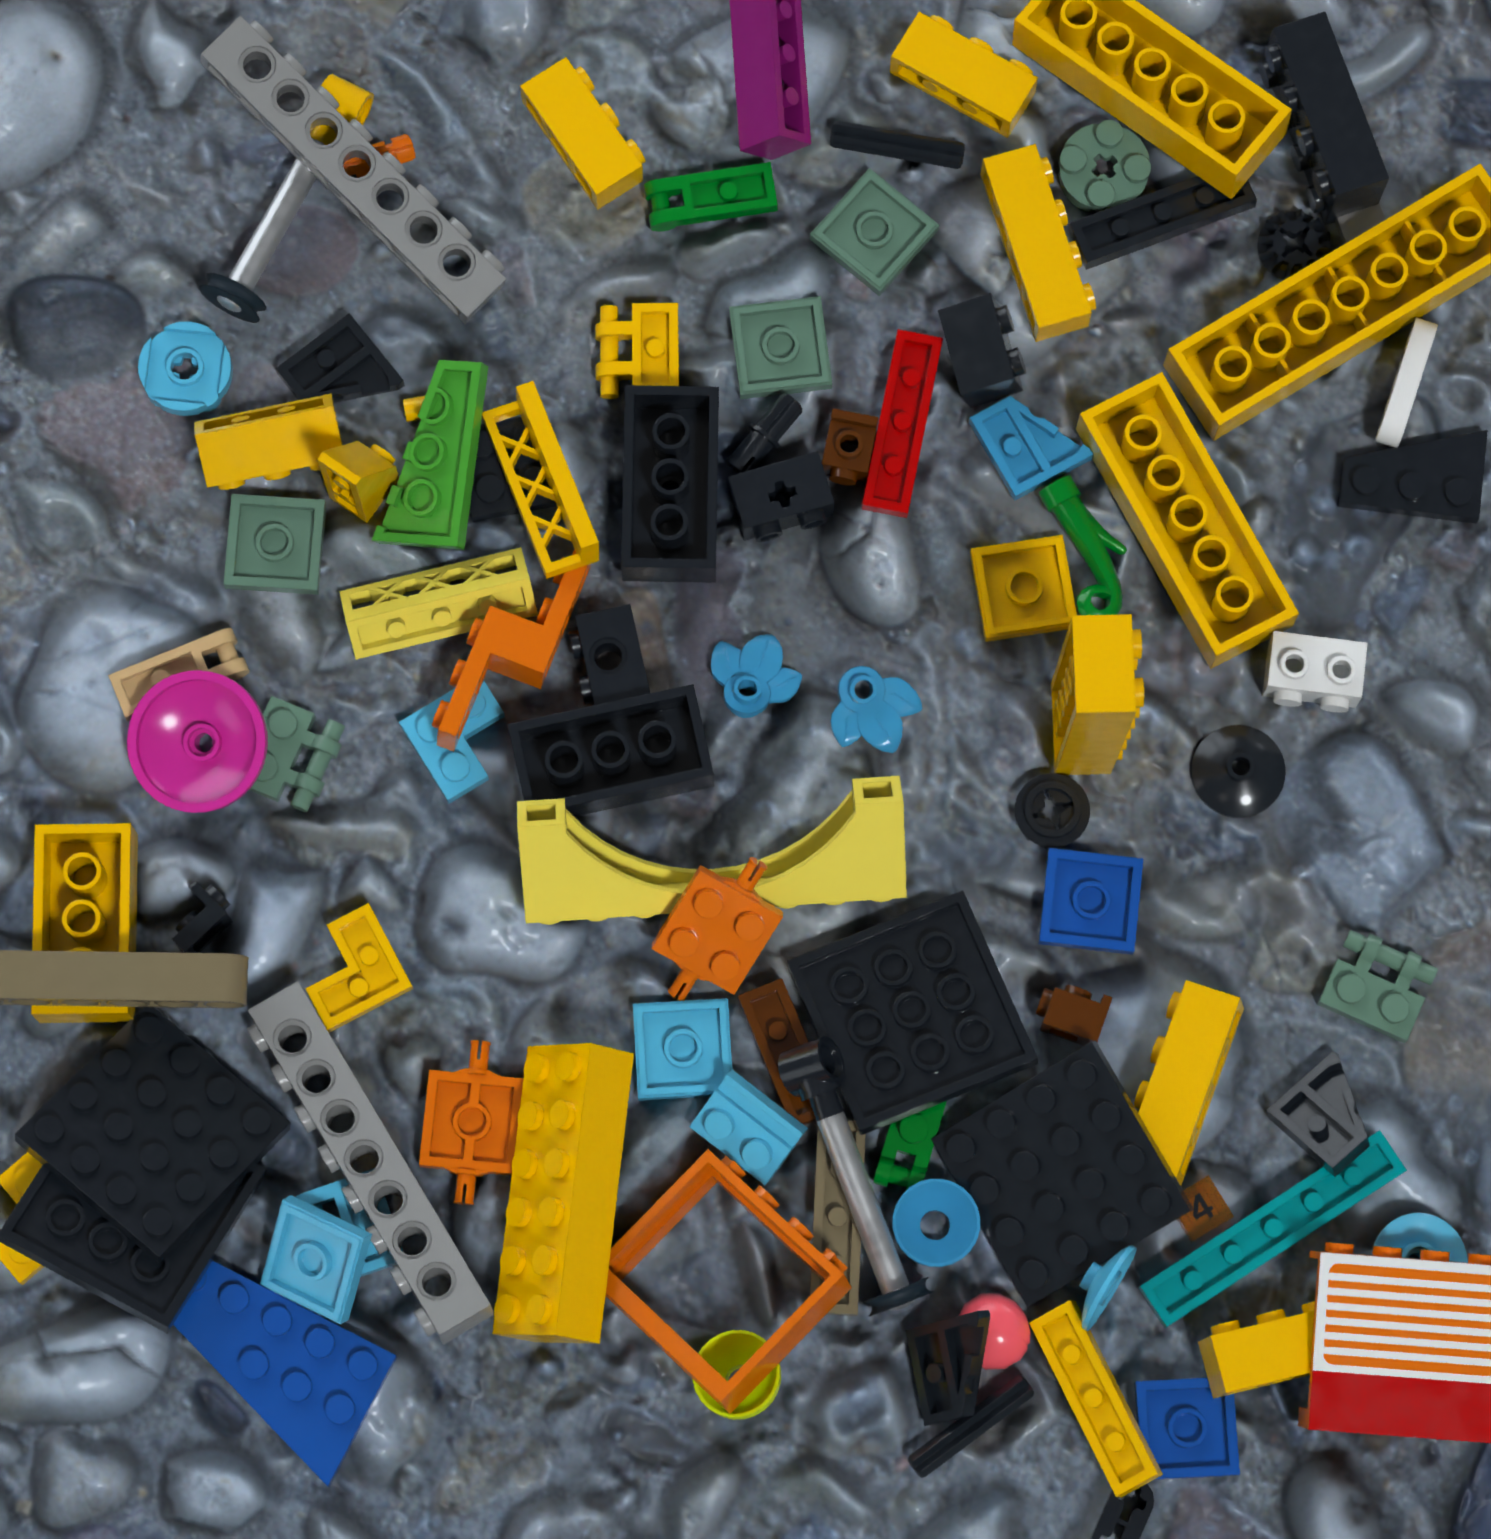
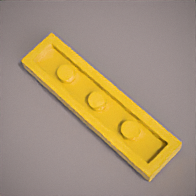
[1029,1300,1163,1498]

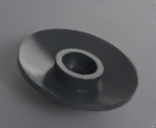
[1191,725,1286,818]

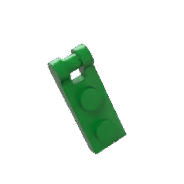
[644,162,778,232]
[873,1101,947,1190]

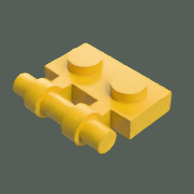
[595,303,679,399]

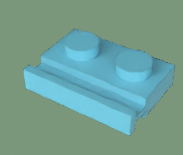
[689,1069,808,1186]

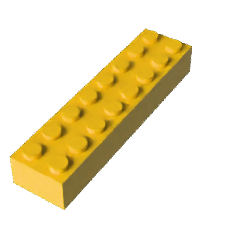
[1163,163,1491,441]

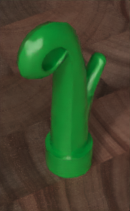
[1038,475,1127,615]

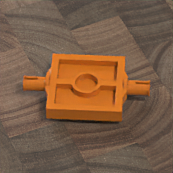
[652,857,783,1001]
[419,1040,524,1205]

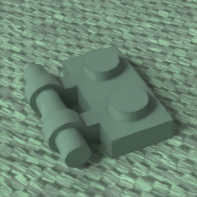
[249,696,345,812]
[1317,930,1438,1044]

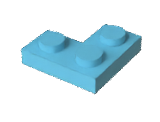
[399,681,505,804]

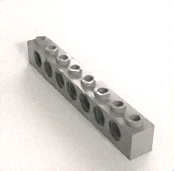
[201,15,506,324]
[247,981,494,1345]

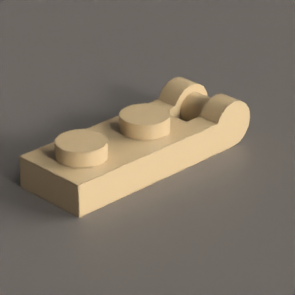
[108,628,250,722]

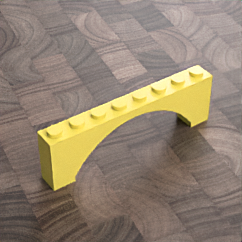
[517,776,907,925]

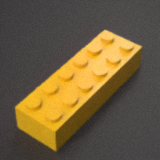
[1012,0,1292,199]
[1076,372,1299,669]
[1051,614,1144,775]
[492,1043,634,1344]

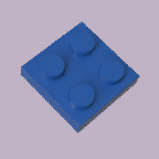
[1038,848,1144,955]
[1134,1378,1240,1480]

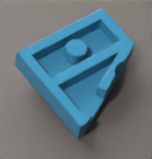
[969,396,1094,501]

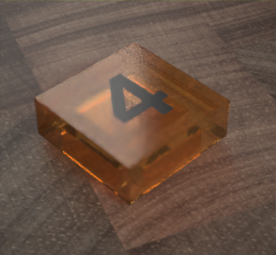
[1177,1175,1234,1243]

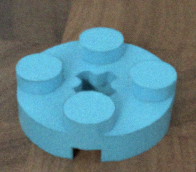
[138,321,233,416]

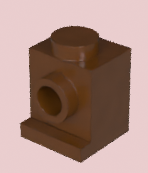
[822,408,878,486]
[1035,985,1113,1046]

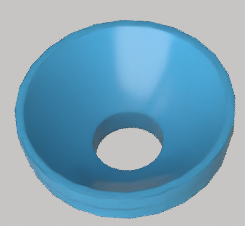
[892,1179,980,1267]

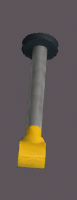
[199,74,374,323]

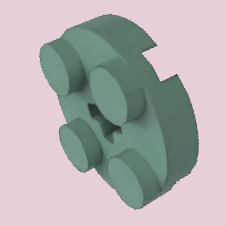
[1059,120,1151,213]

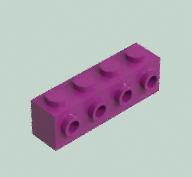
[729,0,811,160]

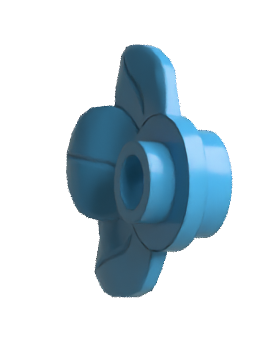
[710,634,802,718]
[830,666,922,753]

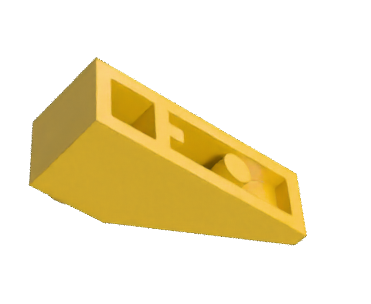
[317,441,399,523]

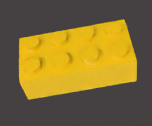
[31,823,138,1023]

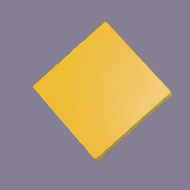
[970,535,1077,642]

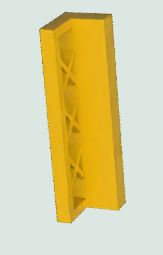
[482,381,599,579]

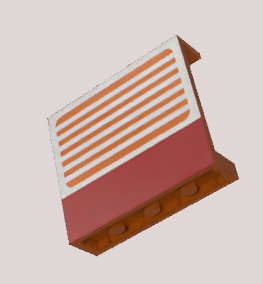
[1298,1242,1491,1443]

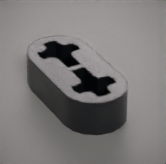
[1090,1484,1154,1539]

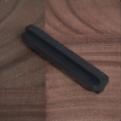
[829,121,965,169]
[908,1375,1034,1478]

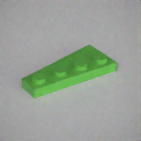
[372,360,489,550]

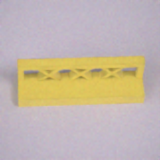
[339,547,538,660]

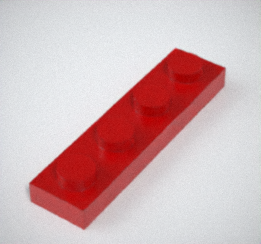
[862,329,943,518]

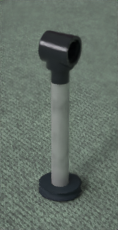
[778,1036,934,1316]

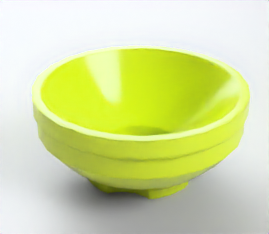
[692,1330,781,1420]

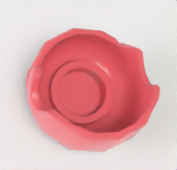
[958,1293,1031,1370]

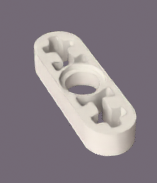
[1375,317,1438,448]

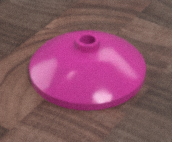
[127,670,268,813]

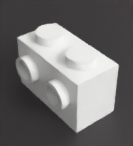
[1262,631,1368,712]

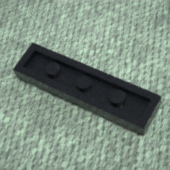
[1068,176,1257,270]

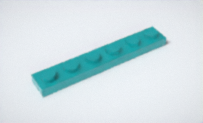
[1138,1130,1407,1328]

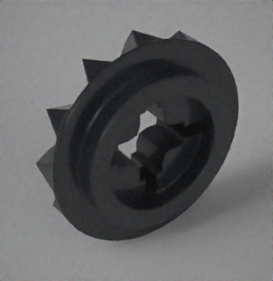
[1257,209,1331,280]
[1015,773,1090,849]

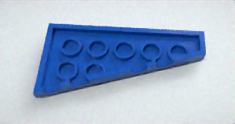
[173,1261,397,1487]

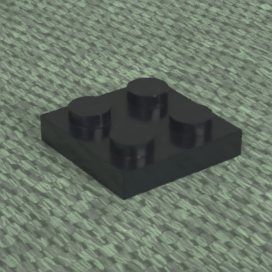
[470,412,557,522]

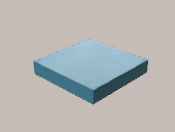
[633,998,732,1101]
[260,1195,372,1324]

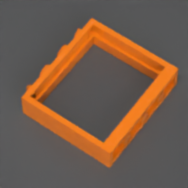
[605,1149,852,1414]

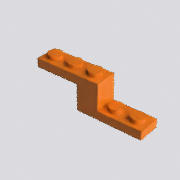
[432,549,591,752]

